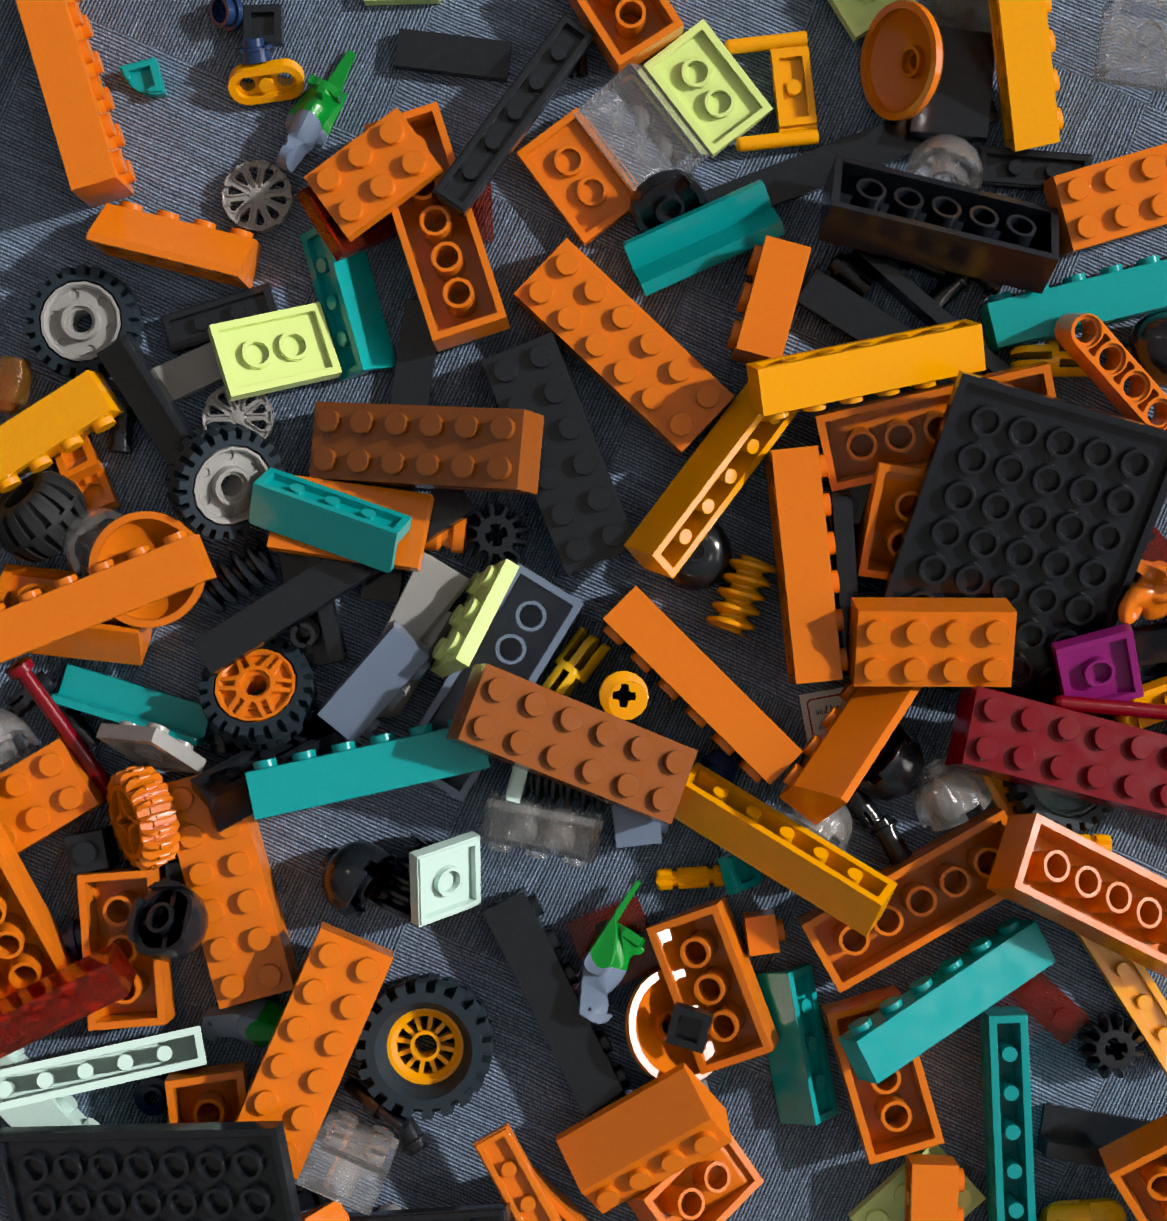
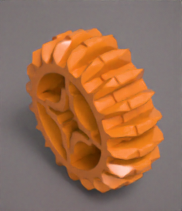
[106,765,181,870]

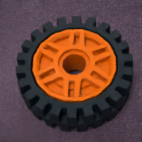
[198,637,317,751]

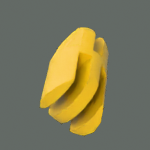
[1010,340,1088,377]
[542,626,611,697]
[1039,1198,1127,1221]

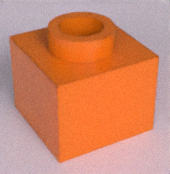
[741,909,785,956]

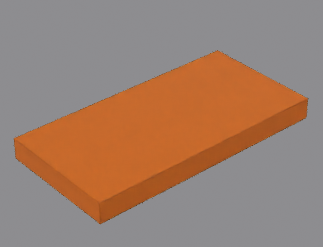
[267,475,435,572]

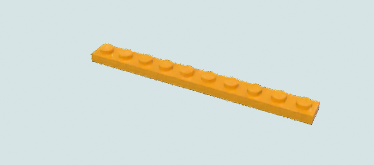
[974,773,1167,1076]

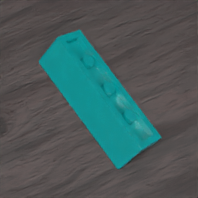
[623,180,786,296]
[300,222,396,381]
[249,467,412,573]
[50,664,210,746]
[755,964,839,1126]

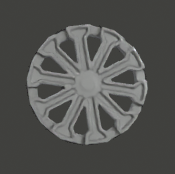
[221,160,294,233]
[202,385,275,440]

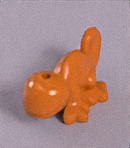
[1118,559,1167,625]

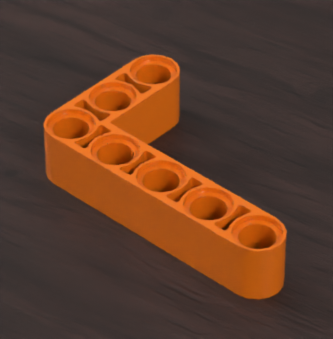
[1054,313,1167,430]

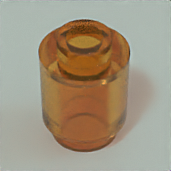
[0,356,33,415]

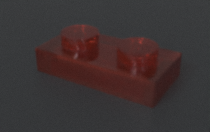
[1009,972,1090,1045]

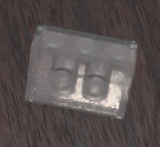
[573,63,712,192]
[481,792,603,867]

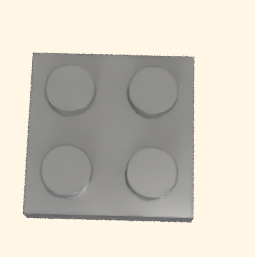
[96,720,206,774]

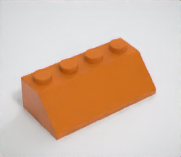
[86,201,262,289]
[0,564,152,666]
[779,680,922,825]
[646,896,780,1075]
[556,1062,732,1214]

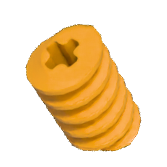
[706,553,777,638]
[598,670,649,720]

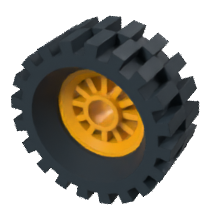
[355,973,494,1120]

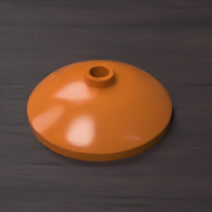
[860,0,944,121]
[88,511,205,628]
[625,969,711,1080]

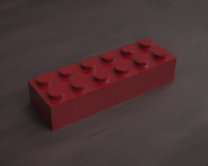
[945,686,1167,820]

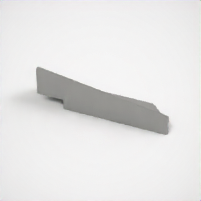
[376,552,472,718]

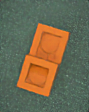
[54,436,121,522]

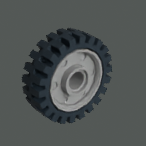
[24,265,144,379]
[165,421,284,540]

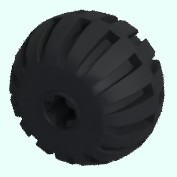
[0,471,88,562]

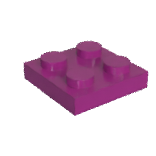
[1051,623,1144,713]

